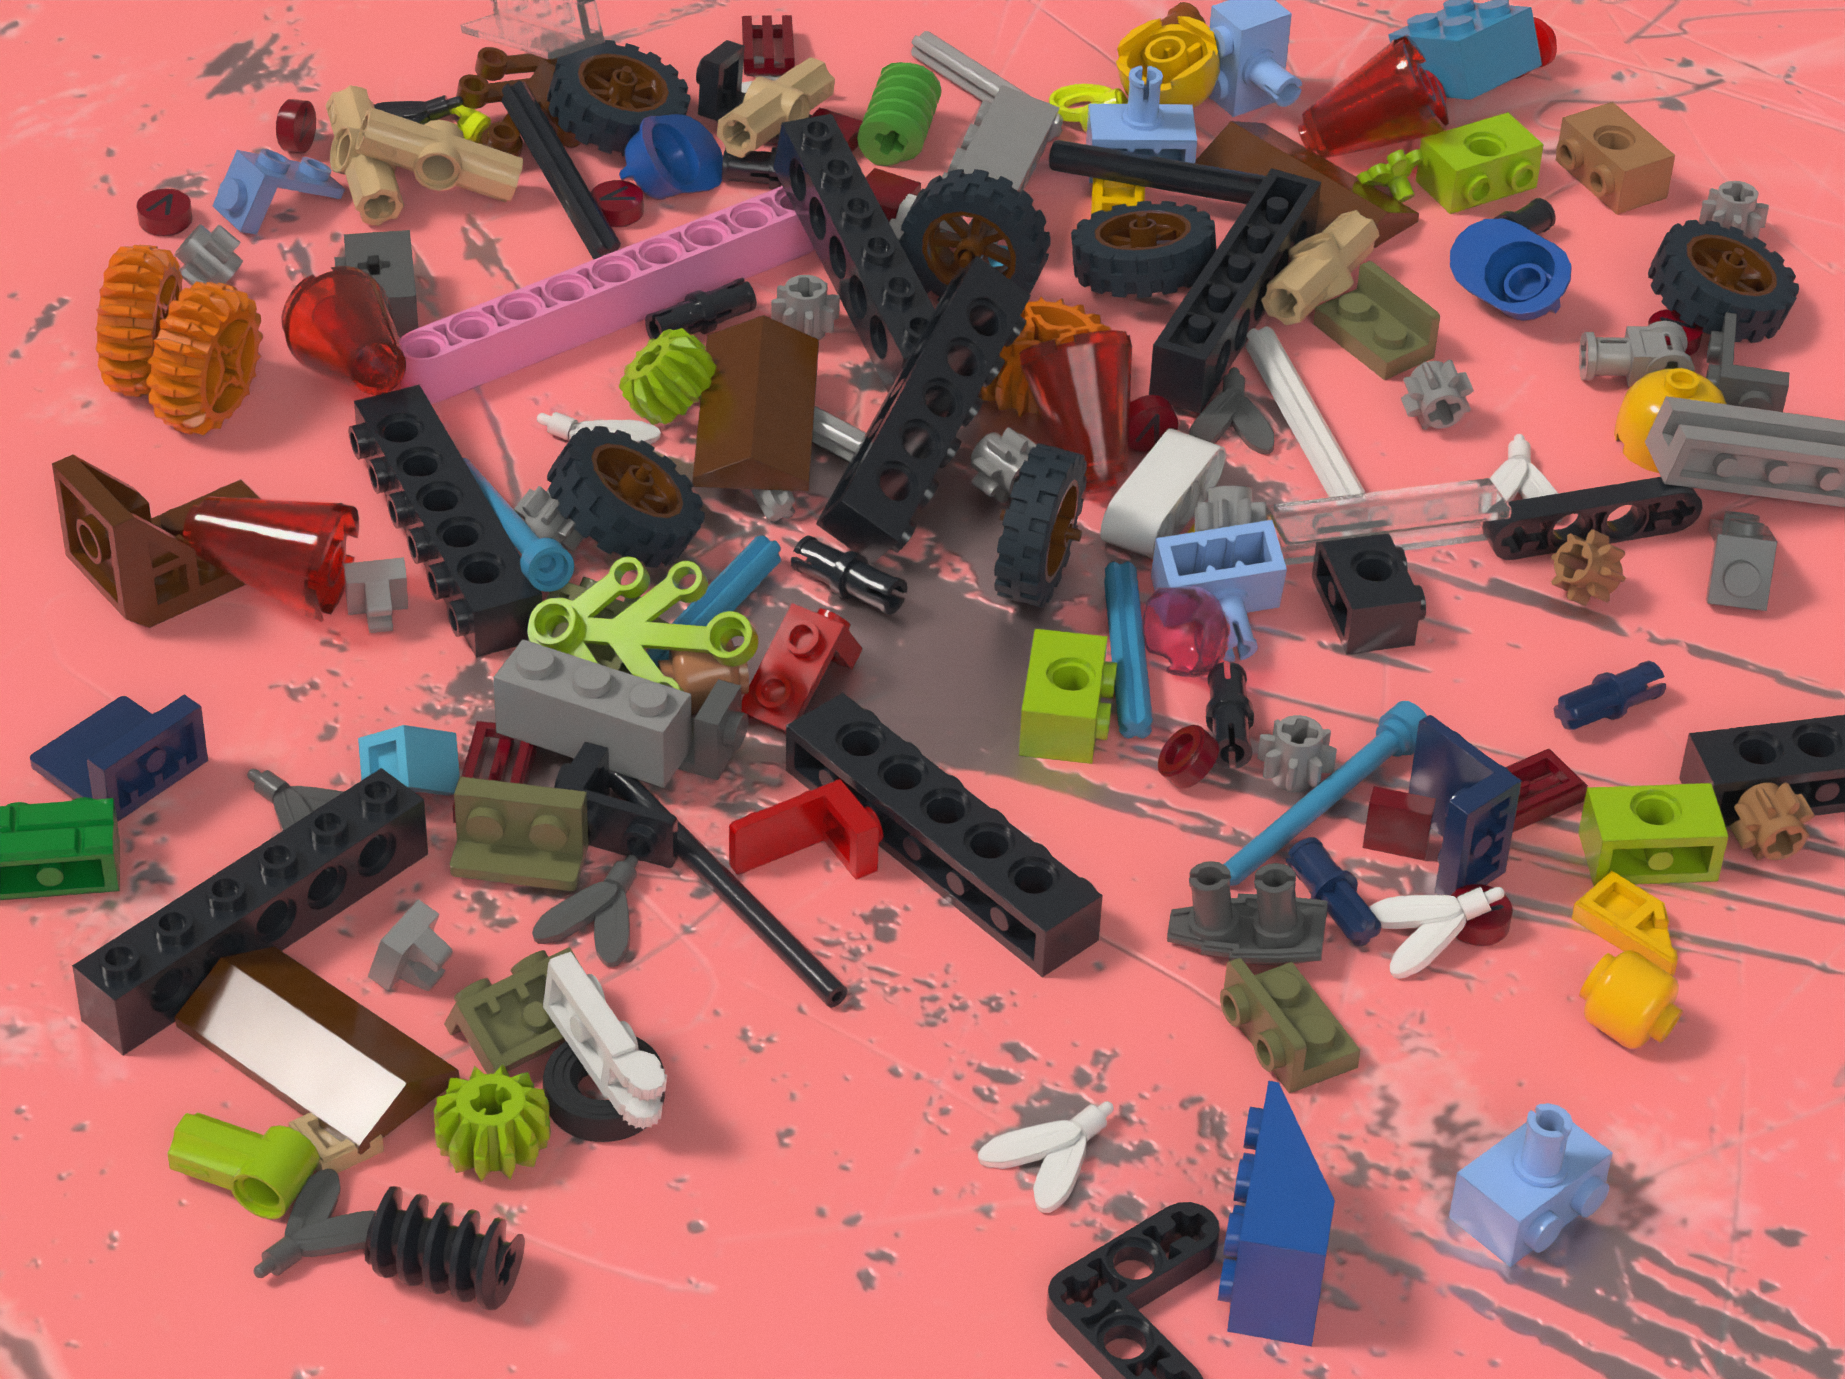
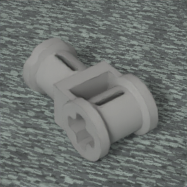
[1579,321,1695,387]

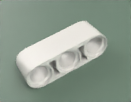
[1100,429,1226,559]

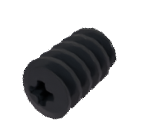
[364,1185,525,1310]

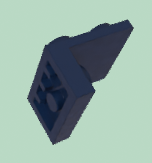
[30,694,208,822]
[1408,715,1521,896]

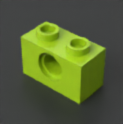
[1415,112,1544,214]
[1019,629,1117,764]
[1578,783,1729,886]

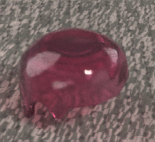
[1142,586,1230,678]

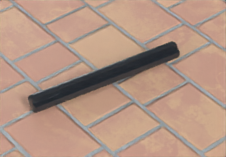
[501,81,621,260]
[1049,140,1265,205]

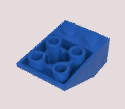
[1217,1081,1335,1347]

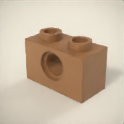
[1555,102,1675,214]

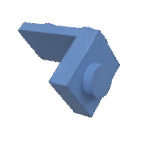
[212,149,345,235]

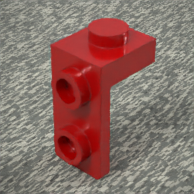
[742,603,863,733]
[729,779,883,880]

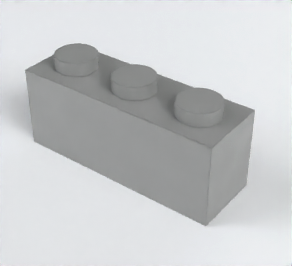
[493,639,692,788]

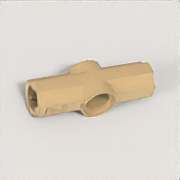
[717,57,835,158]
[325,85,404,226]
[355,107,523,202]
[1261,210,1380,326]

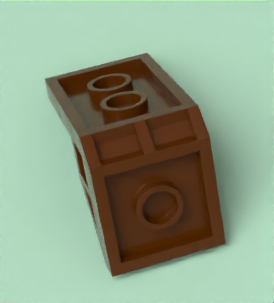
[52,454,305,628]

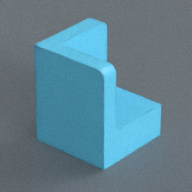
[358,725,460,796]

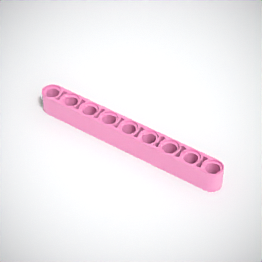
[398,186,815,404]

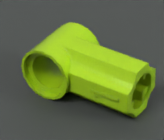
[167,1112,320,1220]

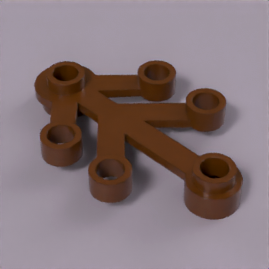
[456,39,581,157]

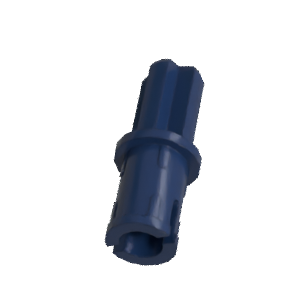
[1553,660,1666,730]
[1286,837,1381,946]

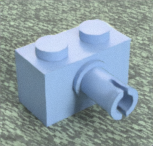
[1209,0,1302,117]
[1086,66,1197,183]
[1151,520,1287,662]
[1449,1103,1613,1267]

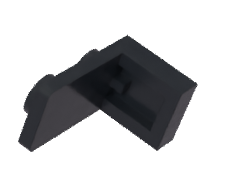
[696,40,812,144]
[554,741,678,868]

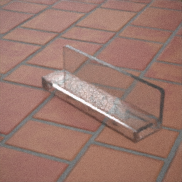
[460,0,605,59]
[1266,478,1512,566]

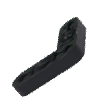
[1046,1202,1220,1379]

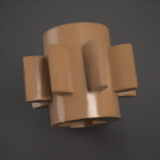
[1551,529,1626,606]
[1730,783,1815,860]

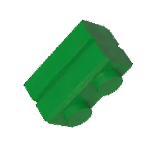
[0,797,120,900]

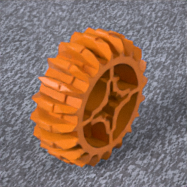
[95,244,183,397]
[146,281,263,435]
[981,296,1117,419]

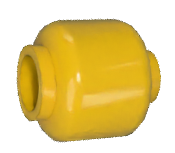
[1579,950,1683,1049]

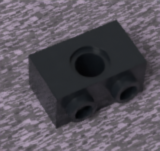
[1312,524,1426,655]

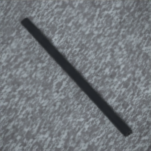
[609,770,848,1007]

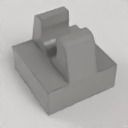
[344,557,408,633]
[368,899,453,991]

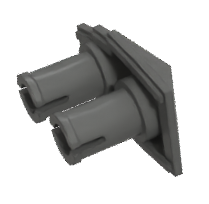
[1167,861,1328,966]

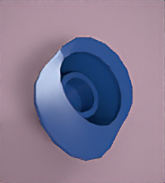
[619,114,723,200]
[1450,218,1572,321]

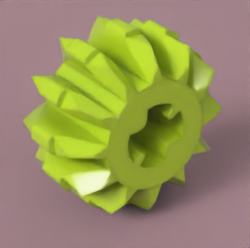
[619,328,717,425]
[434,1064,551,1182]

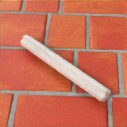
[1245,326,1367,516]

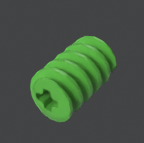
[857,62,942,166]

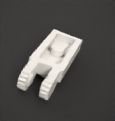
[543,952,667,1130]

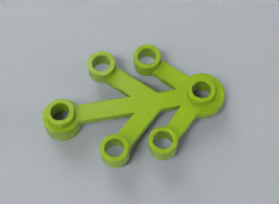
[528,556,759,691]

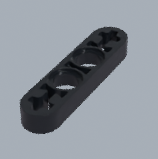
[1482,477,1703,560]

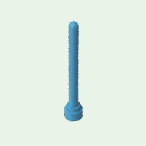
[462,457,574,592]
[1223,701,1427,886]

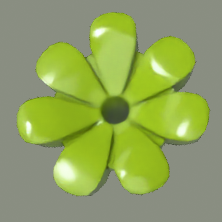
[1356,149,1424,203]

